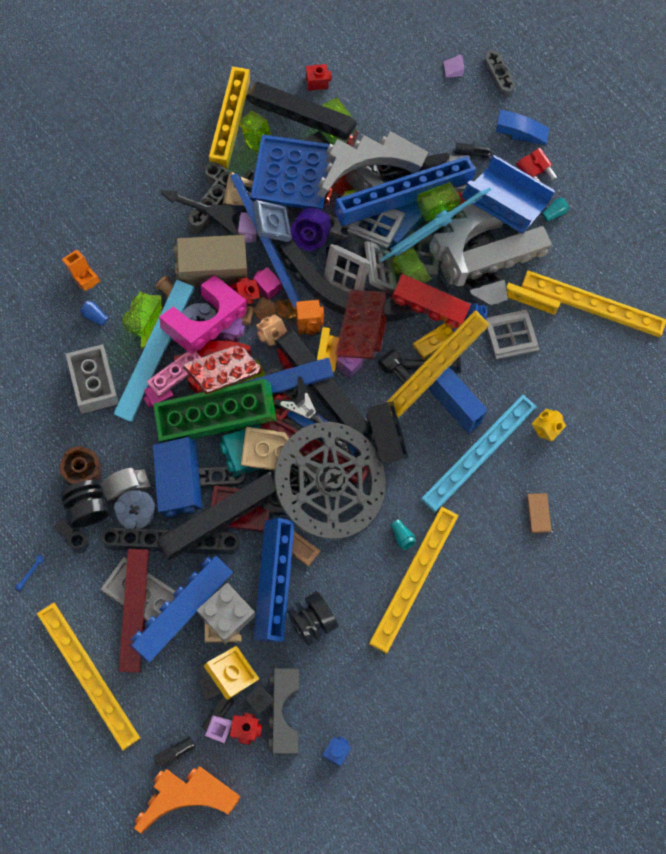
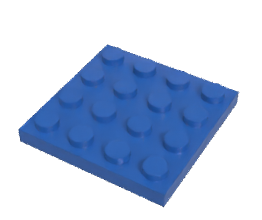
[250,134,330,211]

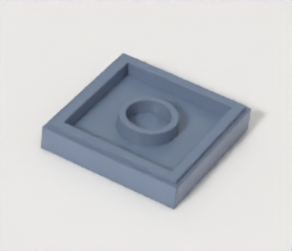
[253,200,292,242]

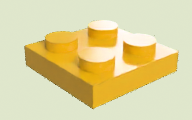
[204,646,259,700]

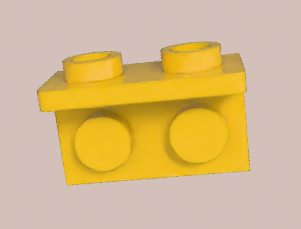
[317,327,340,373]

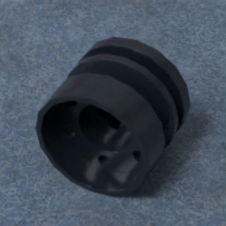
[60,480,110,528]
[287,591,338,646]

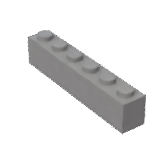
[440,226,552,285]

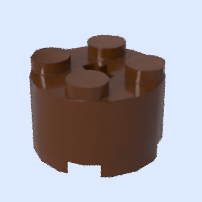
[59,446,102,486]

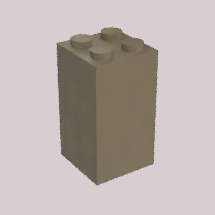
[174,235,247,288]

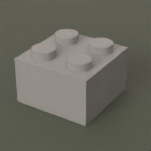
[197,583,255,644]

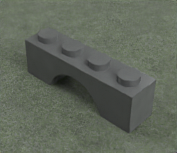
[269,669,299,755]

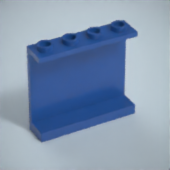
[461,155,555,234]

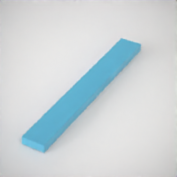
[114,280,195,423]
[421,395,537,513]

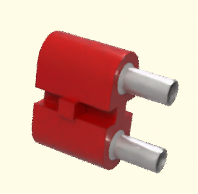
[516,148,557,181]

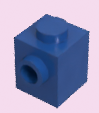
[322,736,351,768]

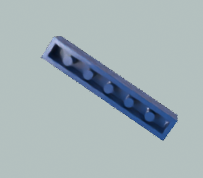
[253,518,295,643]
[129,556,233,663]

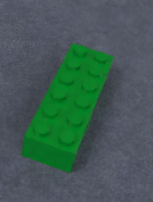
[153,379,277,443]

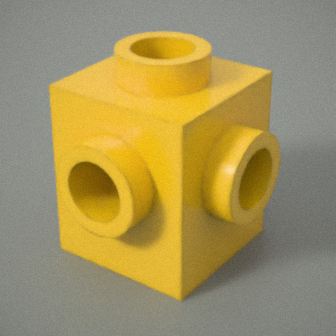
[532,409,566,442]

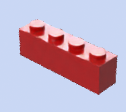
[391,274,471,329]

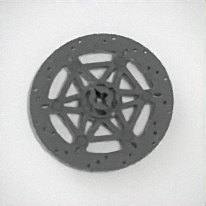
[274,422,386,539]

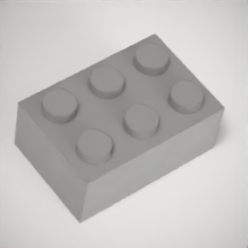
[66,344,119,414]

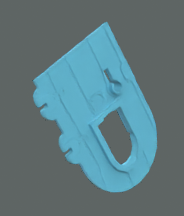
[379,187,492,263]

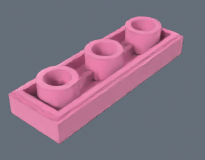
[147,351,205,397]

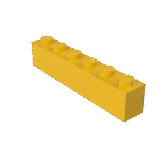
[209,66,250,169]

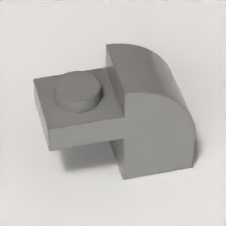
[101,467,151,501]

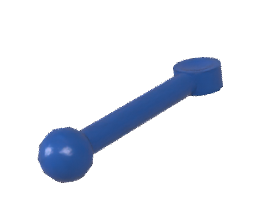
[15,555,44,591]

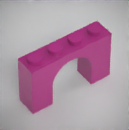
[159,275,246,354]

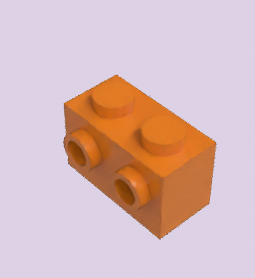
[296,300,324,335]

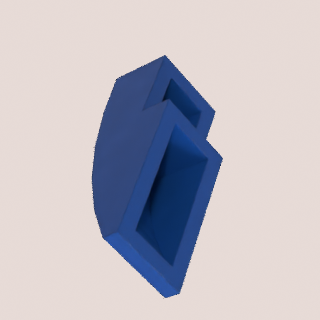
[496,109,549,145]

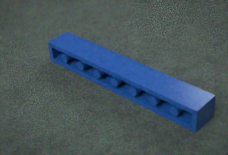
[334,156,476,226]

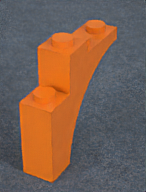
[134,766,241,834]

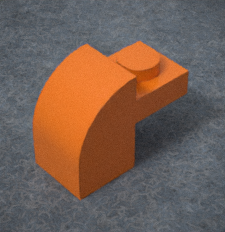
[62,250,101,291]

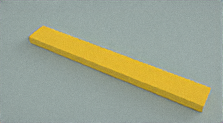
[521,270,666,338]
[387,311,490,418]
[369,506,459,654]
[37,603,141,751]

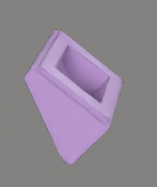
[443,55,464,78]
[205,716,233,743]

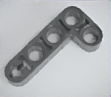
[189,162,235,234]

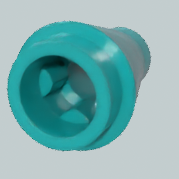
[542,197,570,222]
[390,520,416,550]

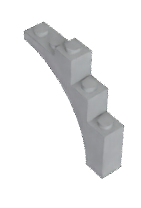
[317,131,428,198]
[430,204,504,286]

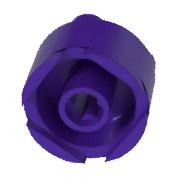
[290,208,331,251]

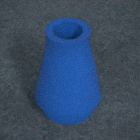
[80,300,109,326]

